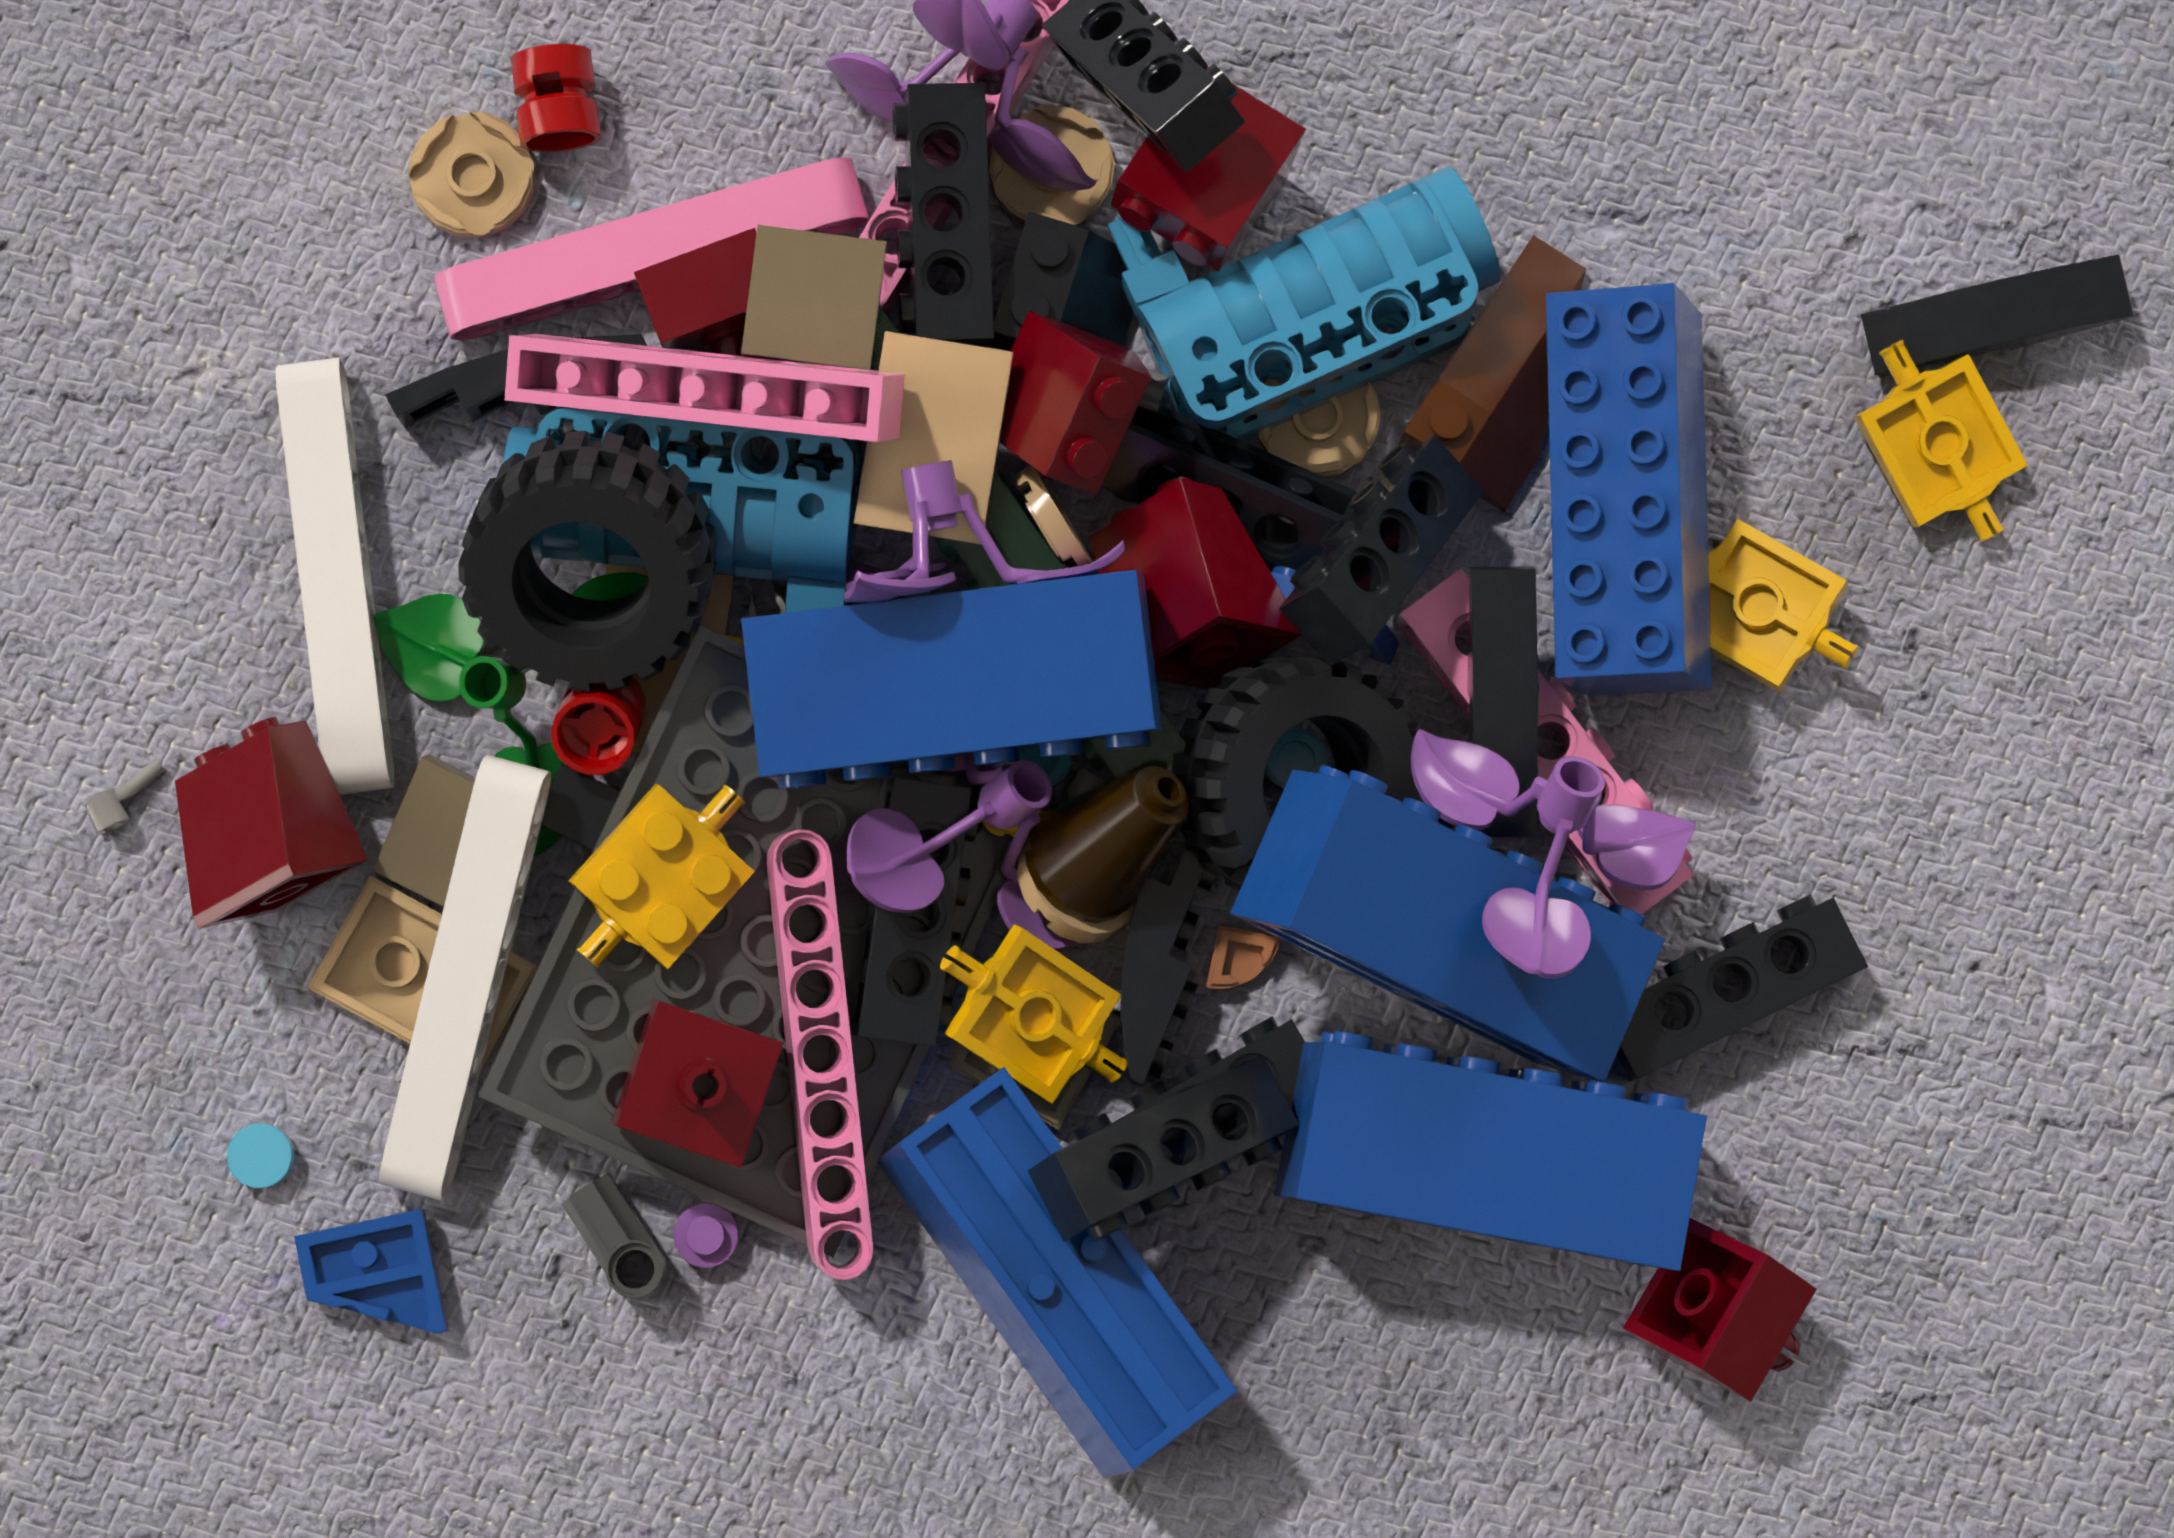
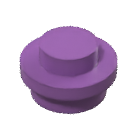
[673,1203,739,1268]

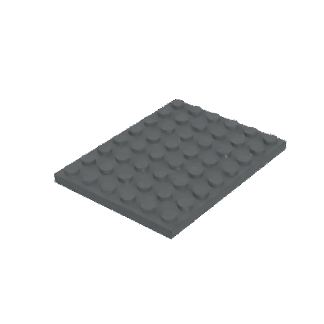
[478,625,1014,1258]

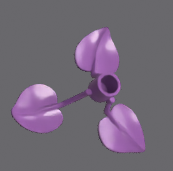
[825,0,1099,191]
[844,460,1125,602]
[1411,728,1696,979]
[847,754,1091,951]

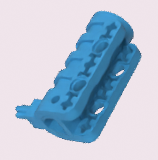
[1107,166,1501,441]
[503,407,862,613]

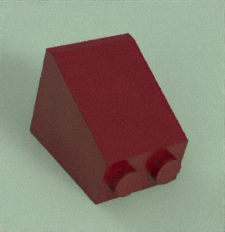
[1111,68,1306,272]
[999,310,1151,495]
[1089,477,1301,690]
[175,717,368,929]

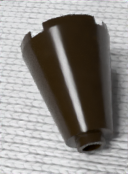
[1025,766,1190,924]

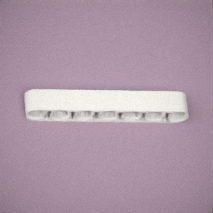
[276,357,395,795]
[379,755,551,1201]

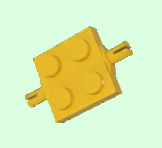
[1853,340,2029,542]
[1709,519,1859,693]
[568,784,755,969]
[940,924,1127,1104]

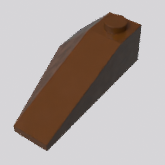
[1398,235,1586,512]

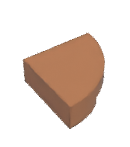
[1206,925,1281,990]

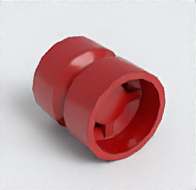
[511,44,601,152]
[551,677,647,775]

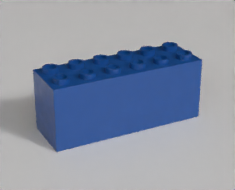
[1546,283,1712,696]
[741,570,1163,789]
[1230,765,1665,1082]
[1274,1031,1707,1271]
[877,1067,1238,1478]

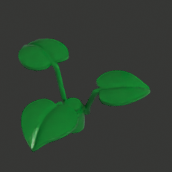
[373,572,649,856]

